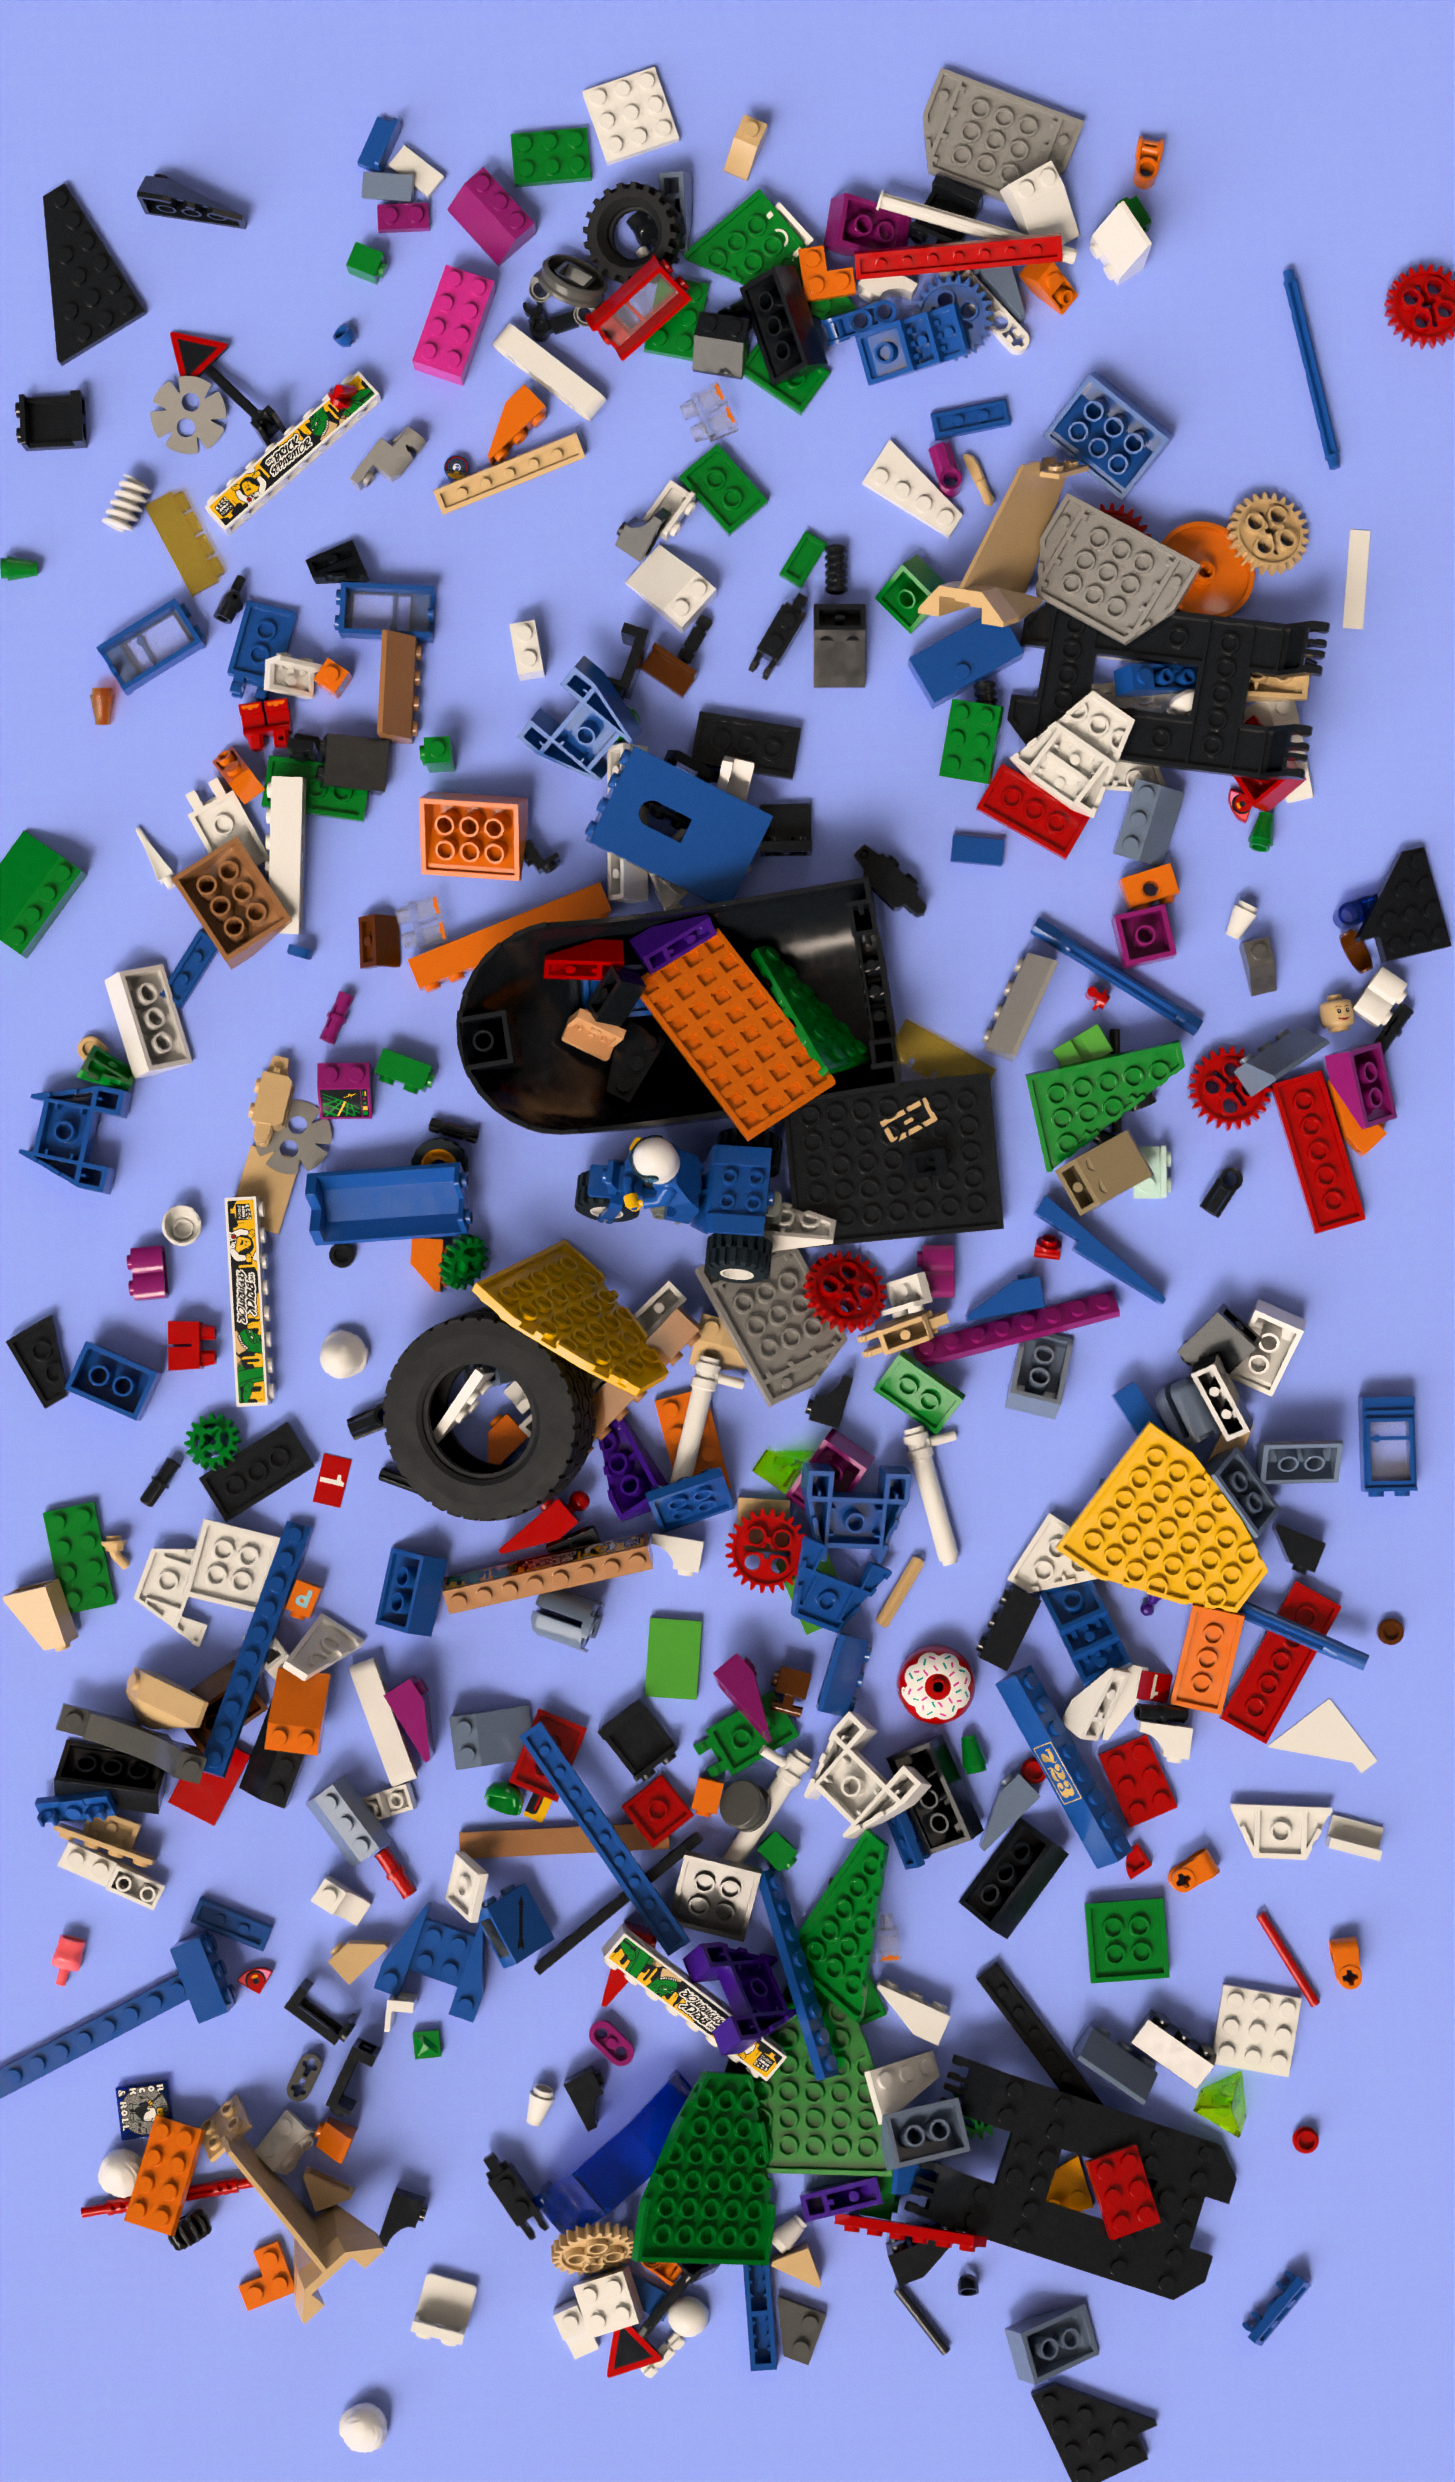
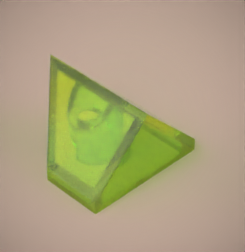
[752,1449,814,1494]
[1193,2070,1247,2138]

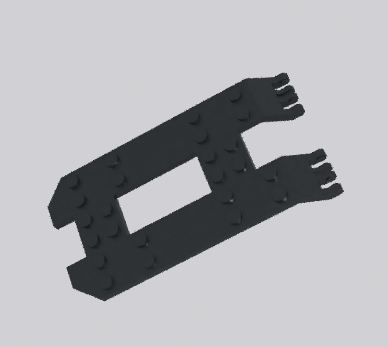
[1007,602,1330,781]
[904,2054,1237,2300]

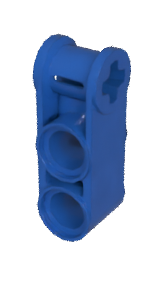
[821,299,897,346]

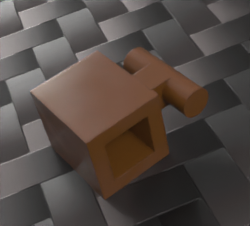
[770,1666,812,1717]

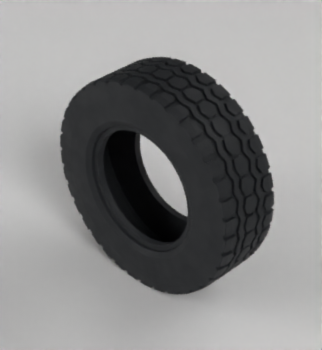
[383,1309,596,1521]

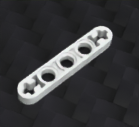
[939,270,1030,355]

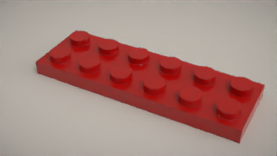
[1270,1070,1366,1234]
[1219,1580,1342,1744]

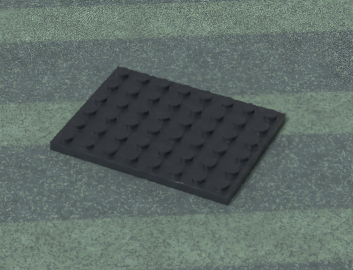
[784,1073,1004,1249]

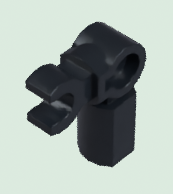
[523,302,579,342]

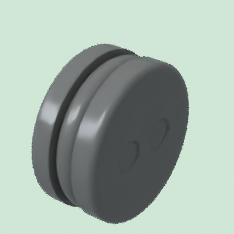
[720,1780,771,1832]

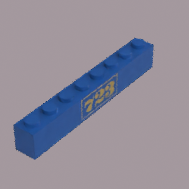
[995,1665,1133,1869]

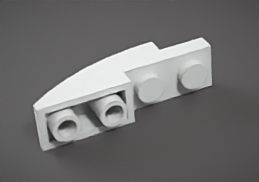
[57,1840,165,1911]

